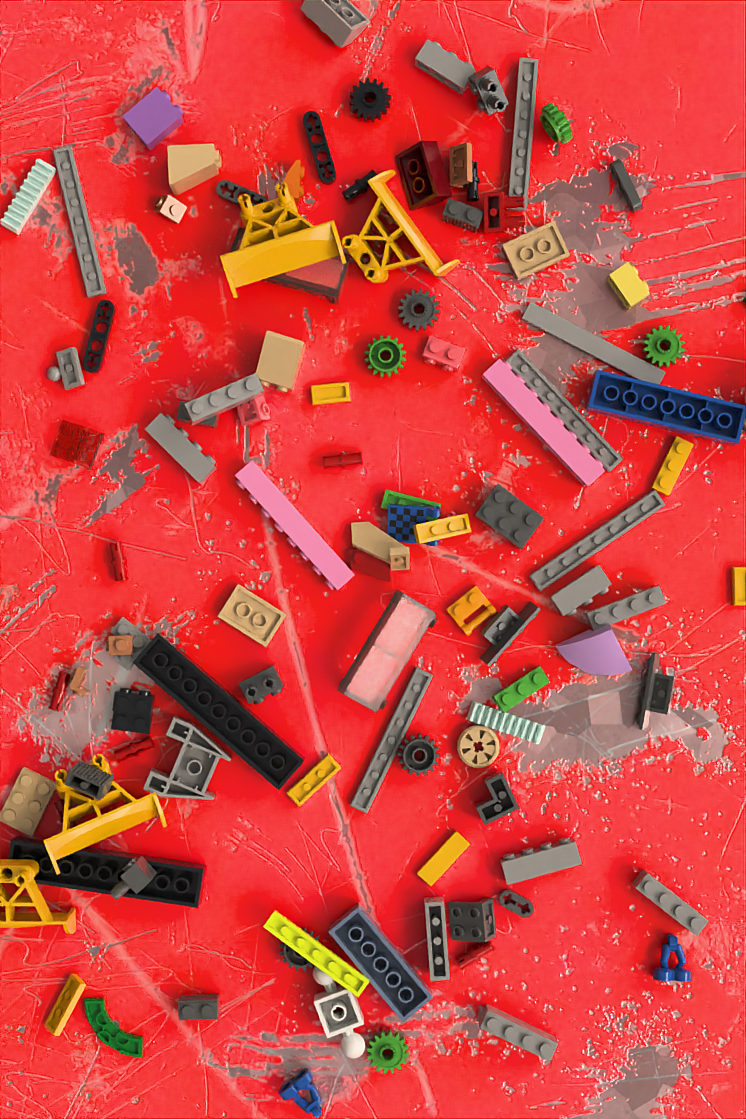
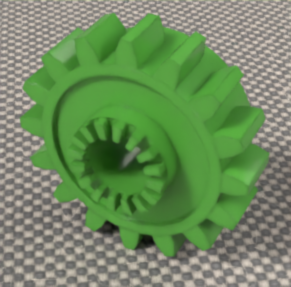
[540,103,573,144]
[642,325,685,368]
[365,335,406,378]
[367,1029,409,1074]

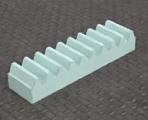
[0,159,57,235]
[466,701,545,744]

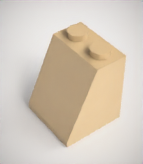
[167,143,222,195]
[256,330,306,393]

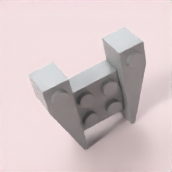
[143,715,232,800]

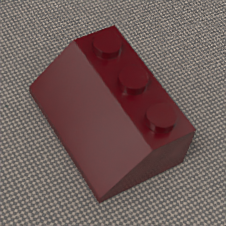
[395,141,452,211]

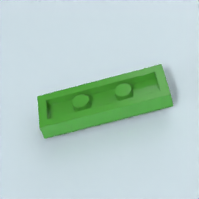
[381,489,441,521]
[492,666,550,713]

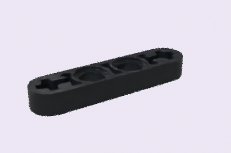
[303,111,336,185]
[83,300,116,374]

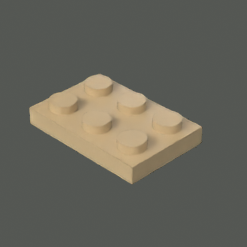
[502,221,570,280]
[217,584,287,647]
[0,767,56,836]

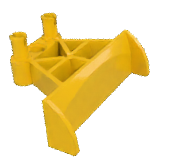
[342,170,461,283]
[220,182,346,298]
[43,754,167,875]
[0,859,76,934]

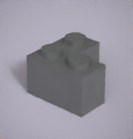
[475,770,519,825]

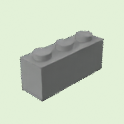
[415,39,476,95]
[549,565,612,617]

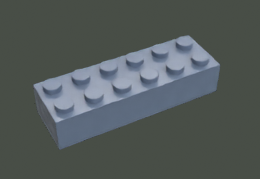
[328,902,433,1022]

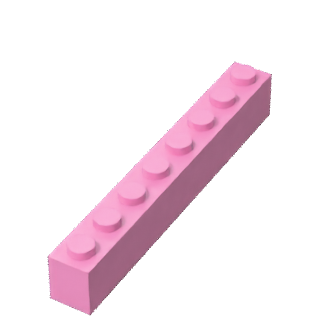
[482,359,605,488]
[235,460,355,590]

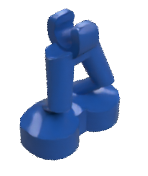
[653,934,691,982]
[278,1068,322,1118]

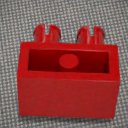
[483,192,525,234]

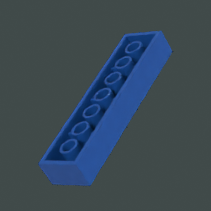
[585,370,746,446]

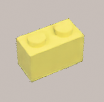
[606,262,650,310]

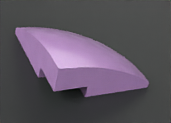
[556,624,632,676]

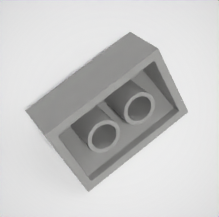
[300,0,371,48]

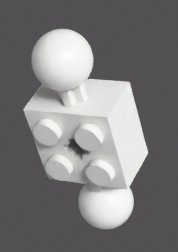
[313,966,365,1059]

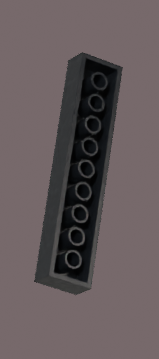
[132,633,305,790]
[6,836,206,908]

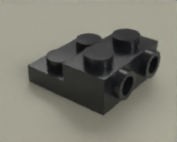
[111,688,155,734]

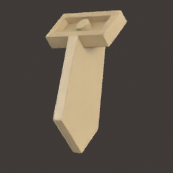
[351,522,410,571]

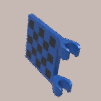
[387,504,441,546]

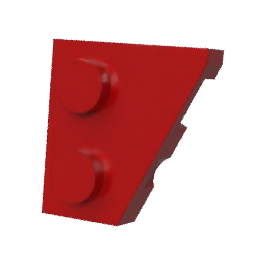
[349,549,391,582]

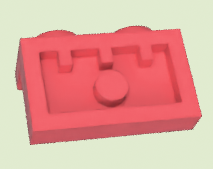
[421,335,465,372]
[237,392,270,426]

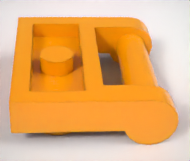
[446,585,497,636]

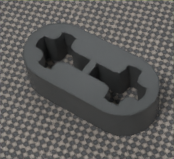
[499,889,534,917]

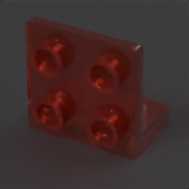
[50,420,104,470]

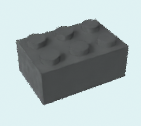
[474,484,544,550]

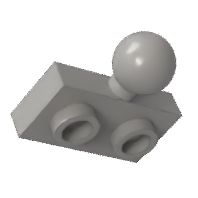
[47,347,85,390]

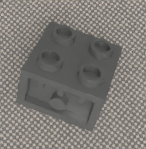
[448,898,496,942]

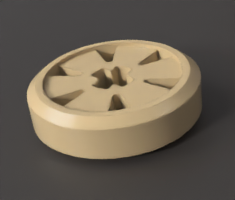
[457,725,500,768]

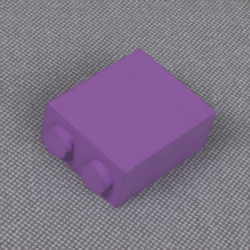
[122,87,184,151]

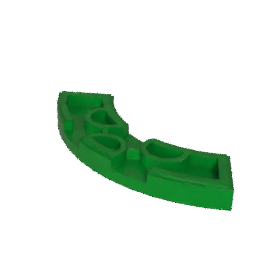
[84,998,143,1057]

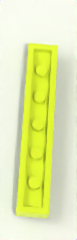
[263,910,370,997]

